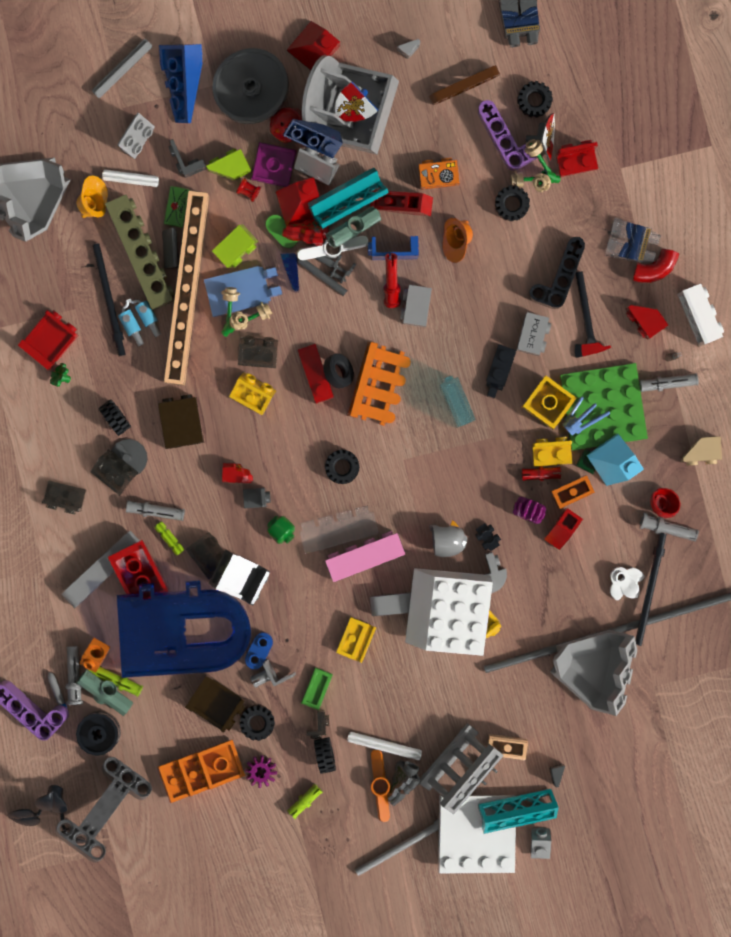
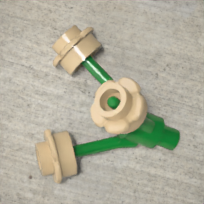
[510,139,561,192]
[221,287,272,337]

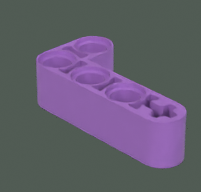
[478,100,537,171]
[0,680,69,741]

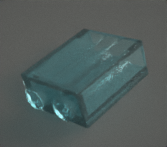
[439,376,476,428]

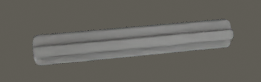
[92,39,152,98]

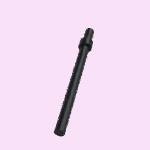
[92,243,126,357]
[635,533,667,646]

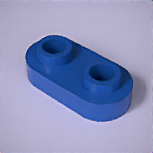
[245,632,273,669]

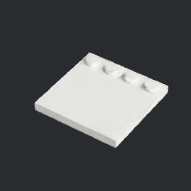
[438,795,516,873]

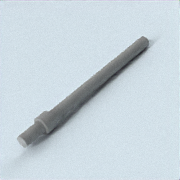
[355,819,439,876]

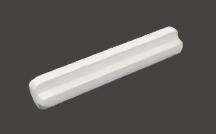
[102,170,159,187]

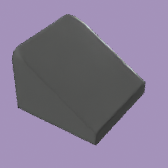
[549,764,565,788]

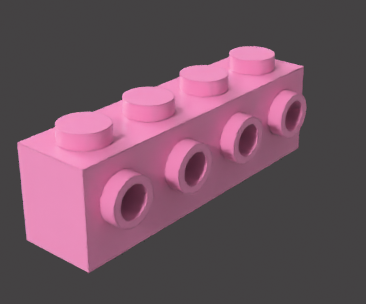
[325,531,406,582]

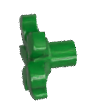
[50,363,71,387]

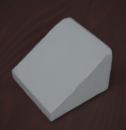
[397,39,421,59]

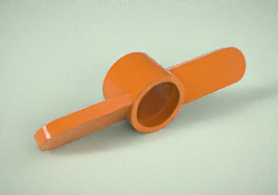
[371,749,390,822]

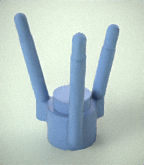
[562,397,610,436]

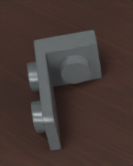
[168,139,207,178]
[243,488,271,509]

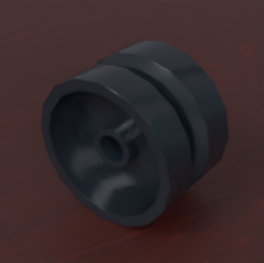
[76,711,121,756]

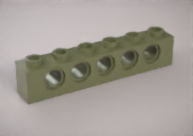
[105,195,175,311]

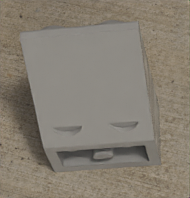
[294,147,340,185]

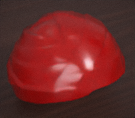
[650,488,681,518]

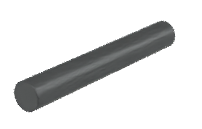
[297,259,348,296]

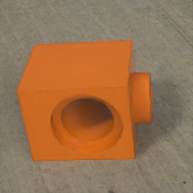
[79,638,110,673]

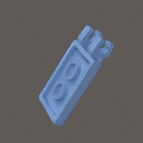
[204,266,283,317]

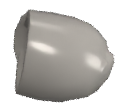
[429,520,467,557]

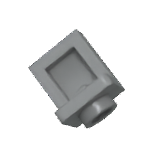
[530,828,551,859]

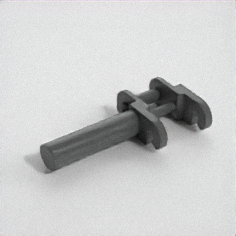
[315,255,356,284]

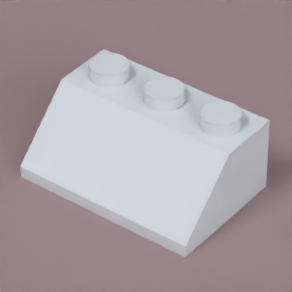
[677,284,724,347]

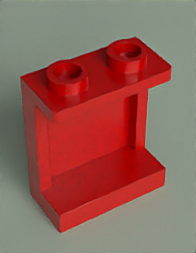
[18,310,79,371]

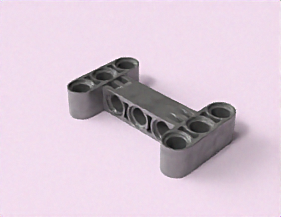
[55,757,152,862]

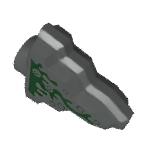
[387,760,421,806]

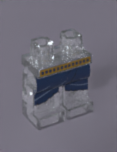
[604,217,661,263]

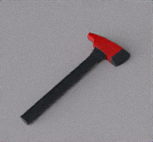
[575,271,611,358]

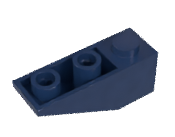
[283,119,343,158]

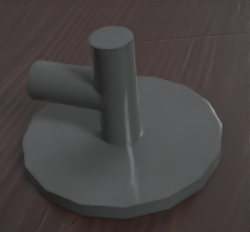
[109,439,148,477]

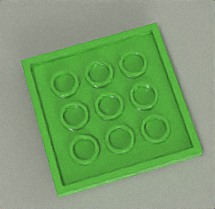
[560,363,648,450]

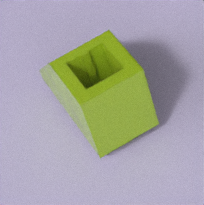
[206,148,252,181]

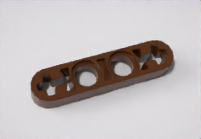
[429,65,500,105]

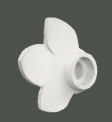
[610,567,645,600]

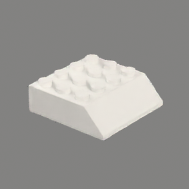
[405,568,493,656]

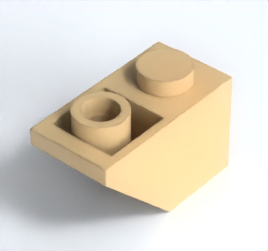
[681,437,722,466]

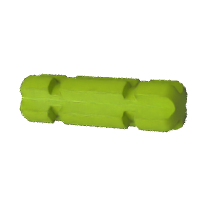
[154,522,184,555]

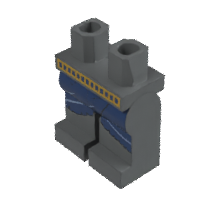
[499,0,540,48]

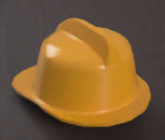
[76,176,108,218]

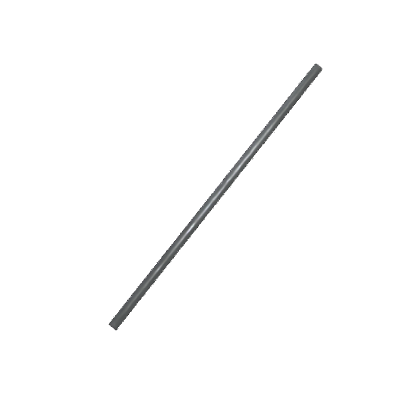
[484,593,731,673]

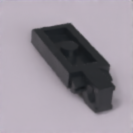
[486,344,517,399]

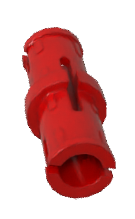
[522,466,561,481]

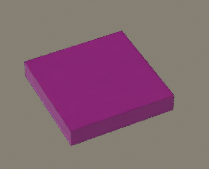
[251,142,297,187]

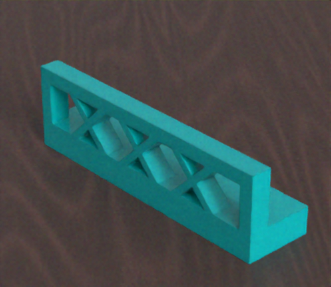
[308,167,389,229]
[478,789,559,834]

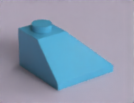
[586,433,644,486]

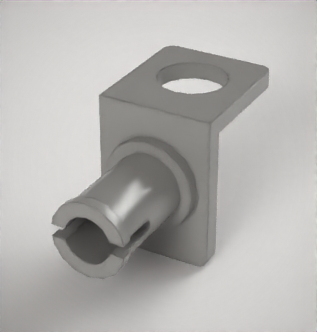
[250,660,296,688]

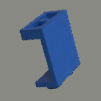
[368,236,419,260]

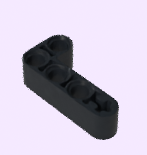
[528,237,585,309]

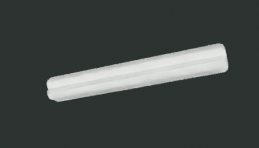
[347,732,422,760]

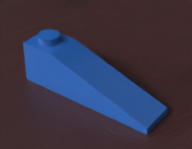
[159,44,203,123]

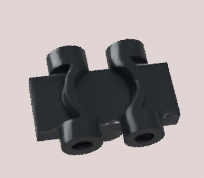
[475,523,501,551]

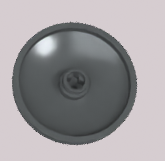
[212,48,289,124]

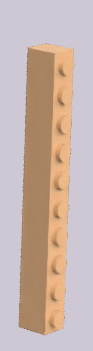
[164,191,209,386]

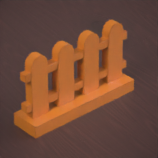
[347,342,411,426]

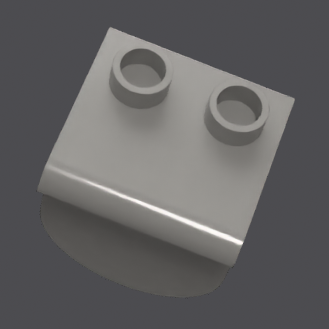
[302,55,399,155]

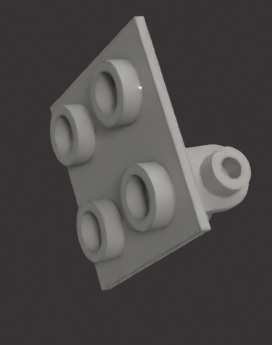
[117,112,155,159]

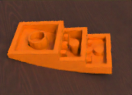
[157,740,245,803]

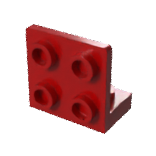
[556,140,598,177]

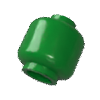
[267,515,295,544]

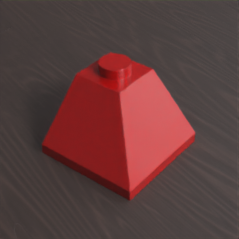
[287,21,340,71]
[275,177,320,226]

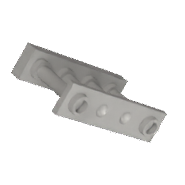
[420,723,504,815]

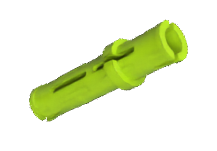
[89,667,143,697]

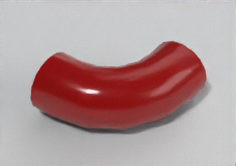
[632,249,680,283]

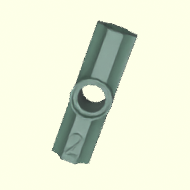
[326,206,382,249]
[77,669,133,716]

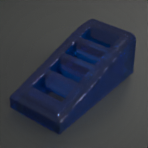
[280,253,300,293]

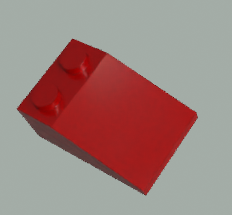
[108,540,169,609]

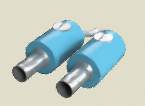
[118,299,161,346]

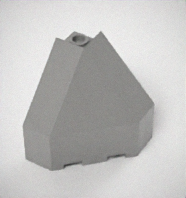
[0,157,71,242]
[550,630,637,716]

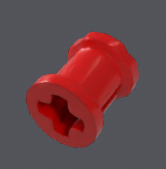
[236,178,261,202]

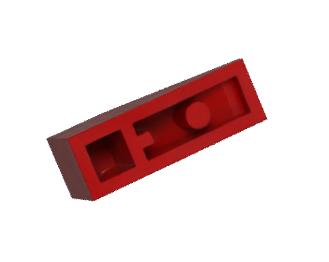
[370,190,433,216]
[298,344,334,404]

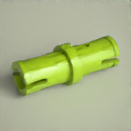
[287,783,323,819]

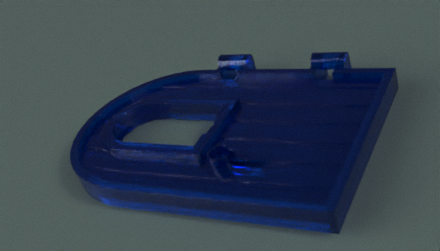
[117,580,251,678]

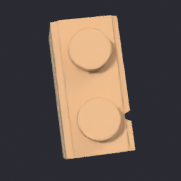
[487,734,528,760]

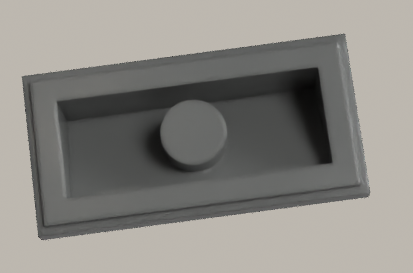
[162,228,179,269]

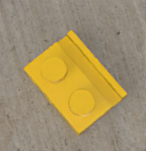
[336,617,376,663]

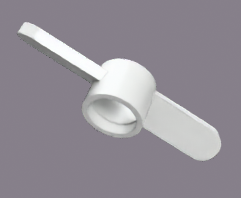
[297,236,368,260]

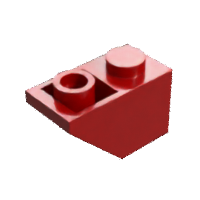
[626,305,668,340]
[544,508,583,550]

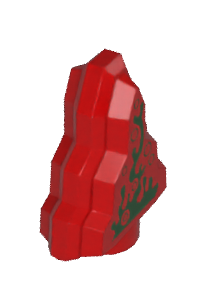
[282,218,329,246]

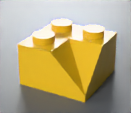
[522,375,577,430]

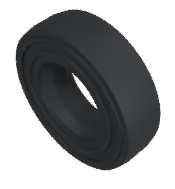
[323,354,354,389]

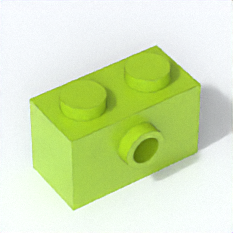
[212,224,258,268]

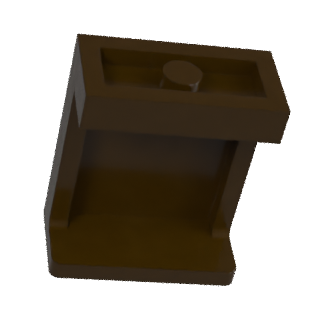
[158,394,205,449]
[185,674,246,733]

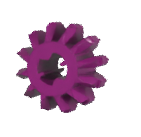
[513,497,546,524]
[245,755,277,788]

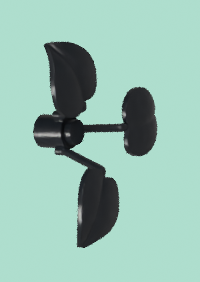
[7,785,86,844]

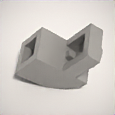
[484,552,507,593]

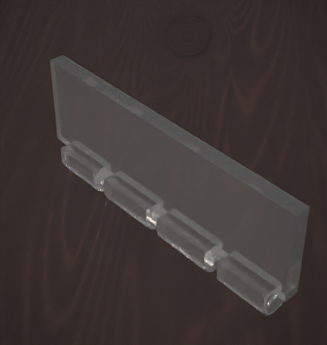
[299,505,379,554]

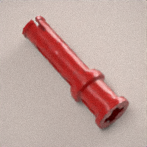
[383,253,401,308]

